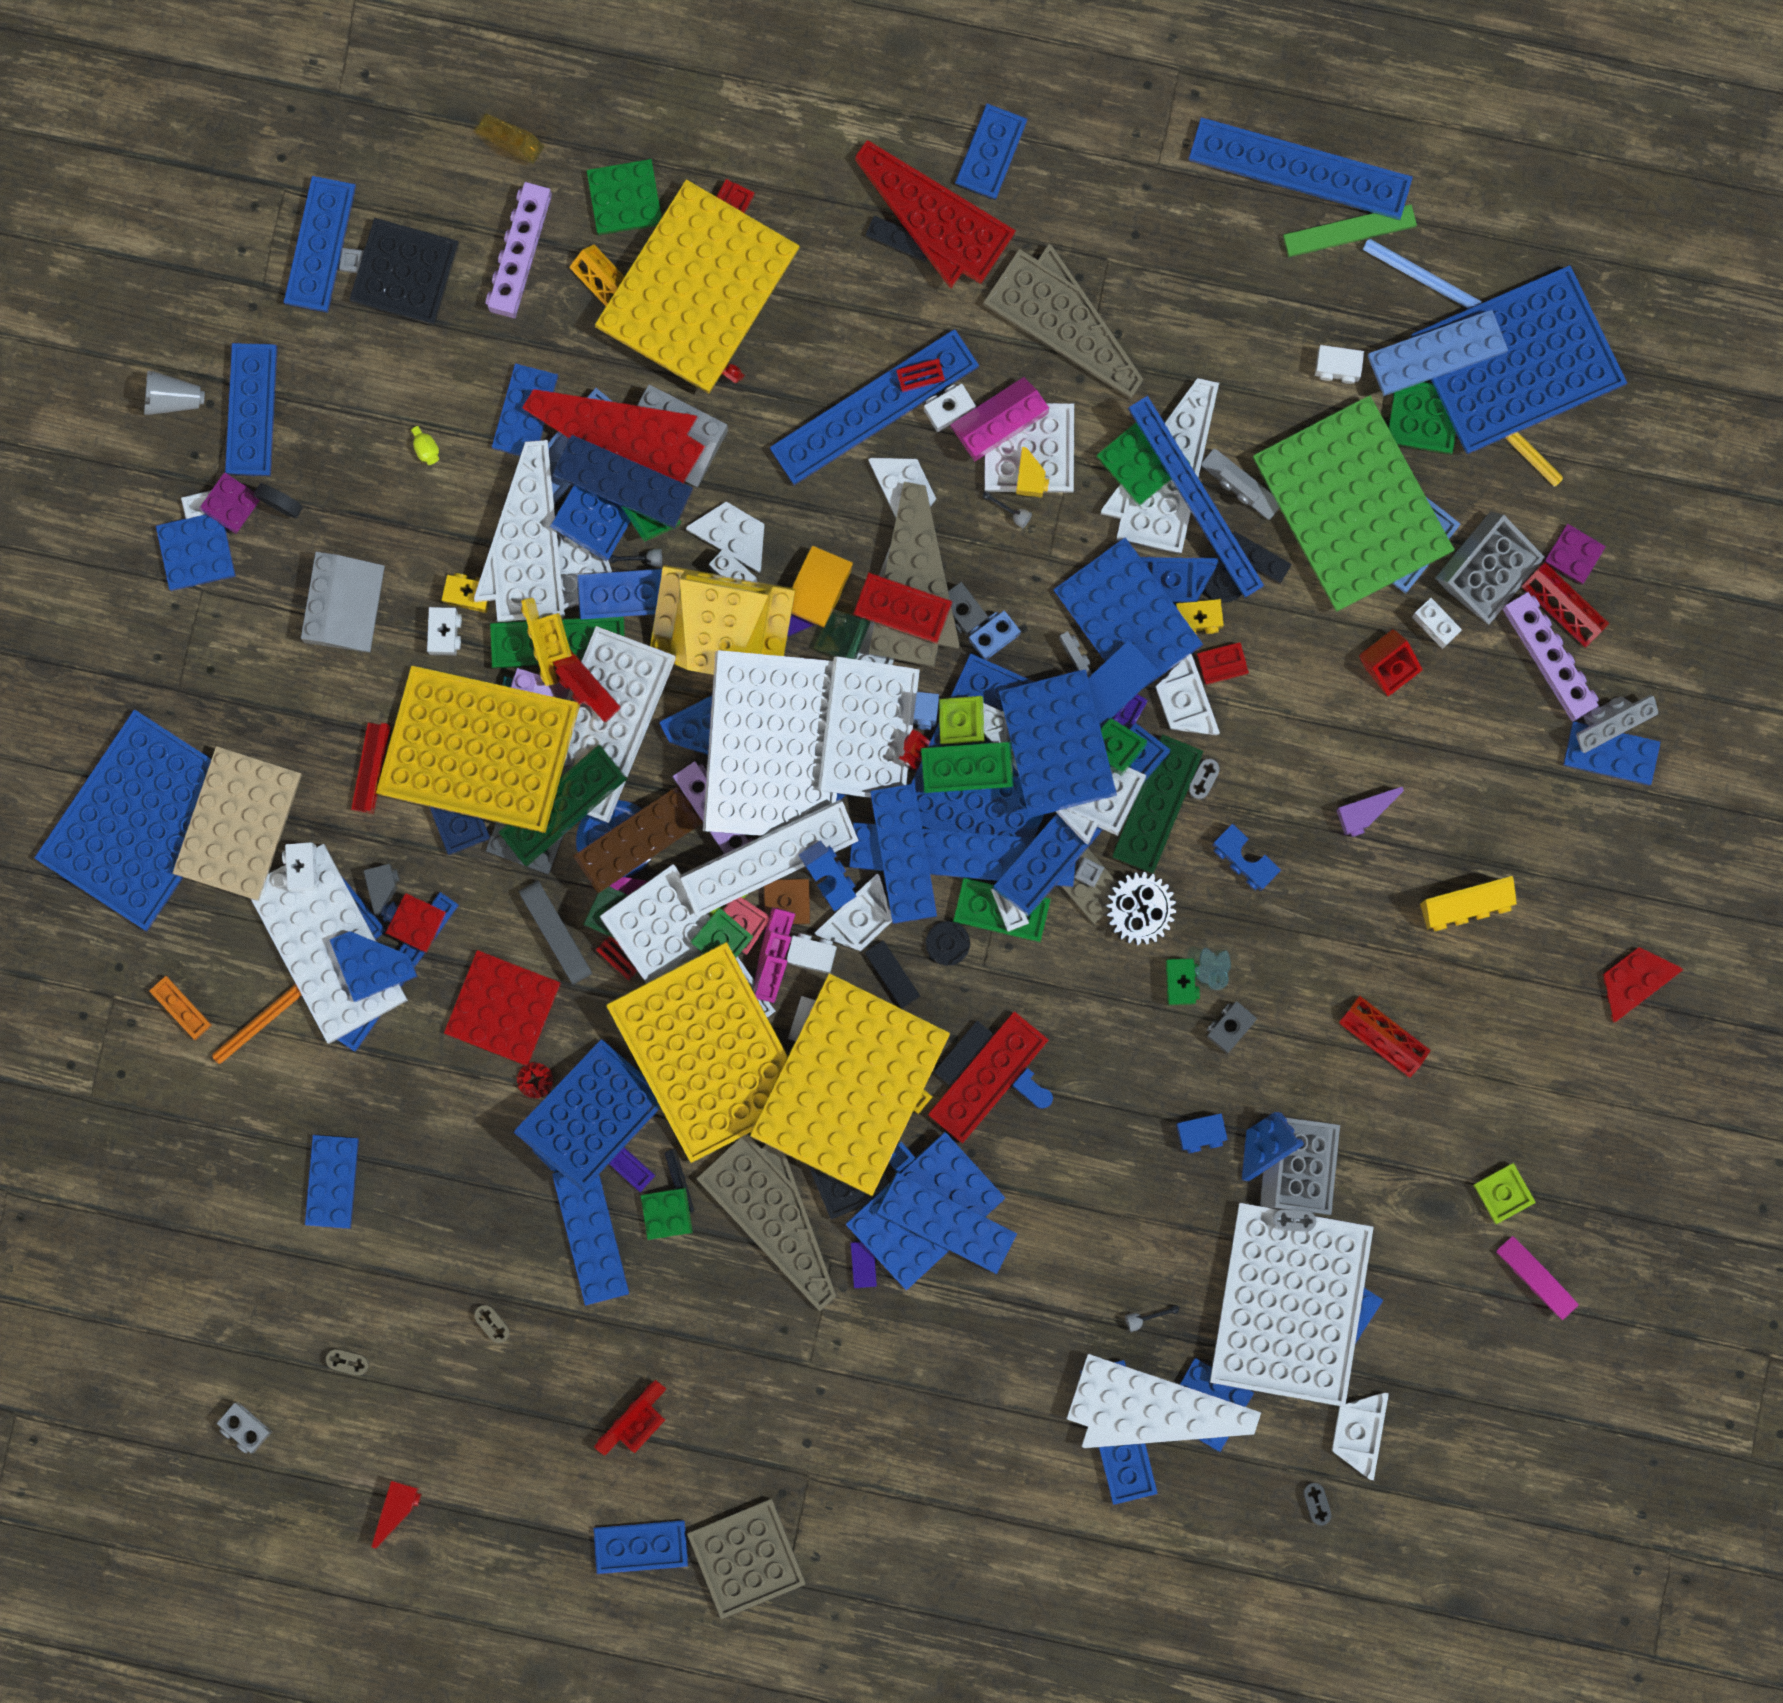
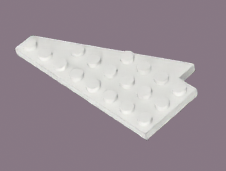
[1101,378,1219,554]
[474,440,565,622]
[983,703,1146,845]
[1067,1354,1261,1448]

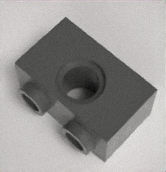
[948,582,988,636]
[1206,1001,1257,1054]

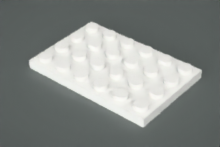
[818,657,920,798]

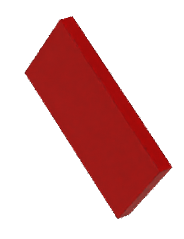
[853,572,953,644]

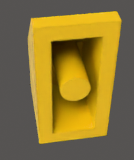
[1016,447,1049,498]

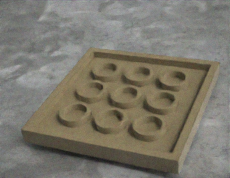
[687,1499,806,1619]

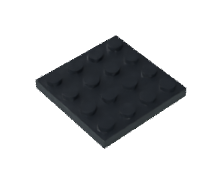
[349,217,460,326]

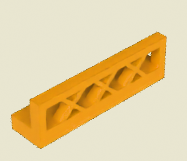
[569,244,625,306]

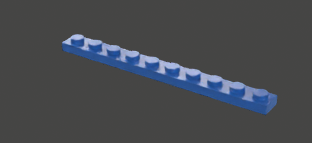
[1128,396,1264,598]

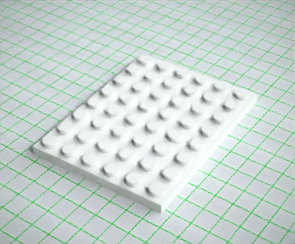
[703,650,837,836]
[1210,1203,1373,1407]

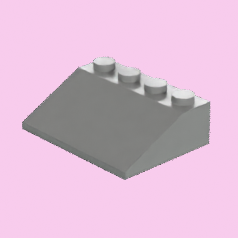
[638,385,728,488]
[1435,511,1545,624]
[301,552,385,653]
[1260,1117,1340,1215]

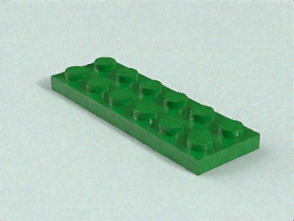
[490,616,625,669]

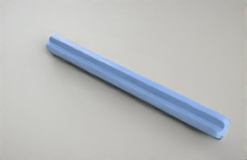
[1363,239,1482,309]

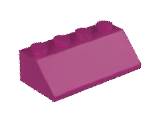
[950,377,1049,462]

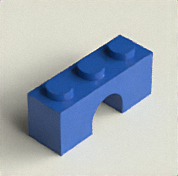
[1213,824,1281,891]
[798,840,857,911]

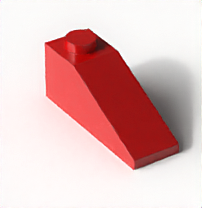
[371,1480,422,1549]

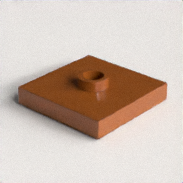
[764,879,810,925]

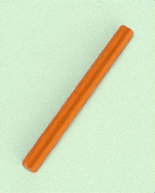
[212,984,302,1064]

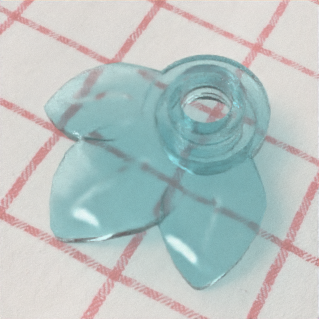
[1195,948,1231,990]

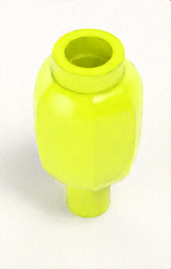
[411,426,439,465]

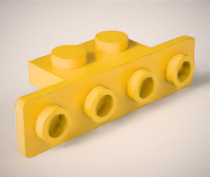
[521,598,572,686]

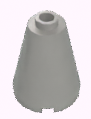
[144,370,205,415]

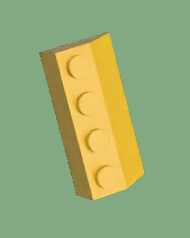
[1420,876,1517,932]

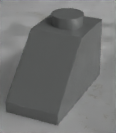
[364,864,400,916]

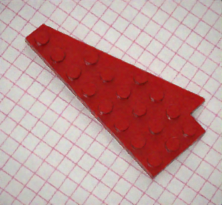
[855,140,1016,289]
[522,389,707,483]

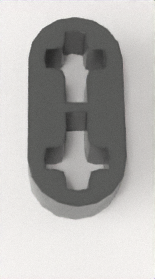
[1303,1482,1331,1526]

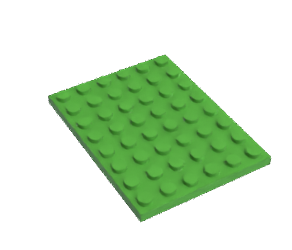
[1252,396,1454,612]

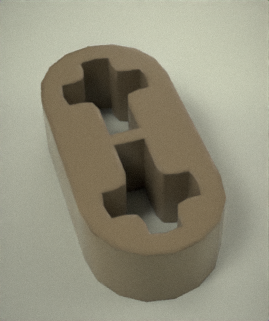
[475,1305,510,1343]
[326,1349,369,1375]

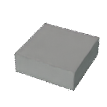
[339,248,364,273]
[1074,857,1104,888]

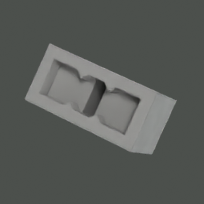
[217,1402,272,1453]

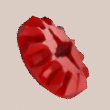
[517,1063,553,1099]

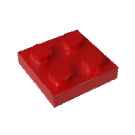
[386,893,447,953]

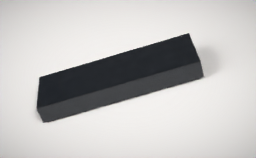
[865,940,921,1009]
[934,1020,994,1087]

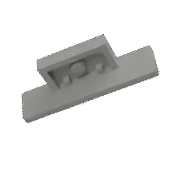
[1201,449,1279,520]
[1577,695,1658,753]

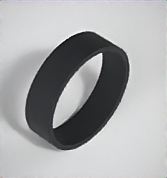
[254,483,303,519]

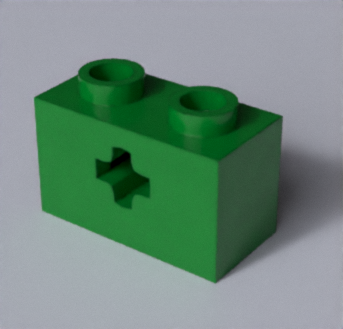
[1165,958,1200,1006]

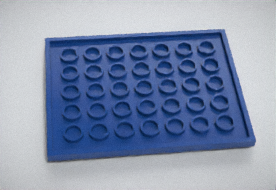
[1410,265,1627,454]
[911,654,1044,838]
[35,709,212,931]

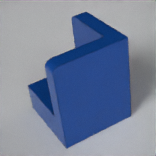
[889,1141,915,1173]

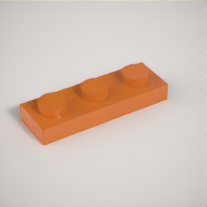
[150,976,212,1040]

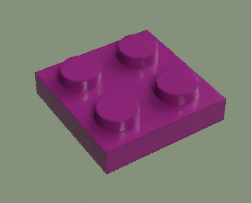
[199,472,260,534]
[1544,524,1606,585]

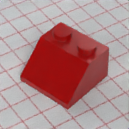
[1359,629,1423,697]

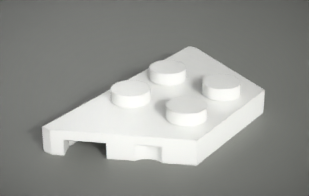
[868,458,936,518]
[686,502,765,573]
[1156,654,1220,735]
[815,874,892,952]
[1332,1393,1389,1480]

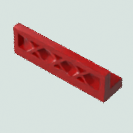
[1521,562,1610,648]
[351,723,391,814]
[1339,995,1431,1078]

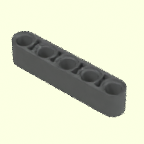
[519,880,593,985]

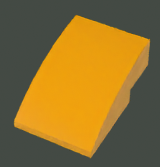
[791,546,853,627]

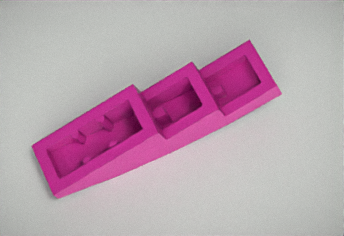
[753,907,795,1003]
[1496,1236,1579,1321]

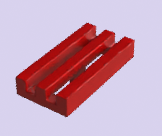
[896,358,945,393]
[596,936,637,981]

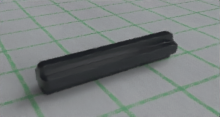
[665,1149,694,1213]

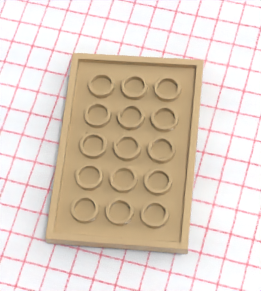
[173,746,302,901]

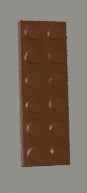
[573,785,703,893]

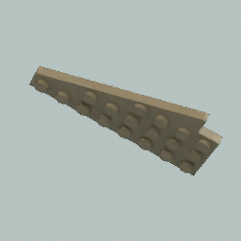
[983,244,1144,399]
[868,482,960,667]
[697,1134,836,1311]

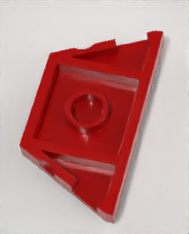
[1603,947,1683,1023]

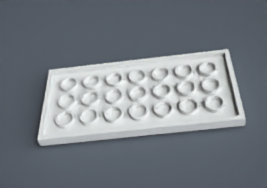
[560,626,676,823]
[251,844,408,1044]
[599,864,775,1017]

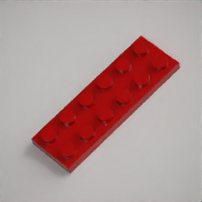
[928,1011,1049,1144]

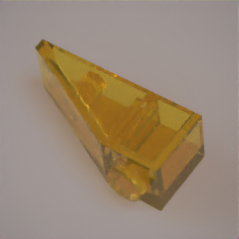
[474,113,545,164]

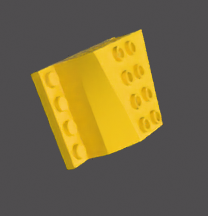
[650,565,795,675]

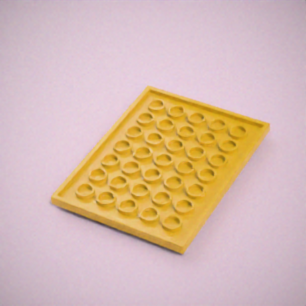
[595,179,800,394]
[376,666,580,833]
[606,941,788,1163]
[750,973,950,1196]

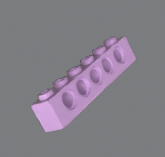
[486,182,552,319]
[1503,592,1599,722]
[673,762,753,854]

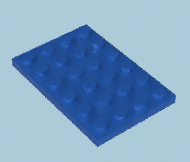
[1054,537,1203,689]
[999,669,1117,818]
[514,1039,661,1192]
[845,1131,1005,1290]

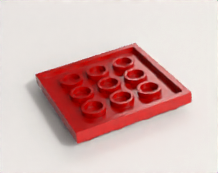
[444,950,561,1066]

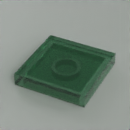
[814,609,870,660]

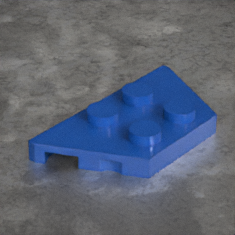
[1140,557,1218,603]
[1242,1112,1304,1181]

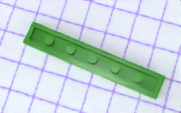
[1283,205,1417,258]

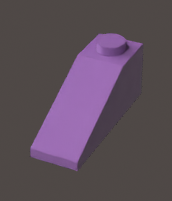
[1336,787,1404,837]

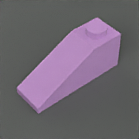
[511,668,570,700]

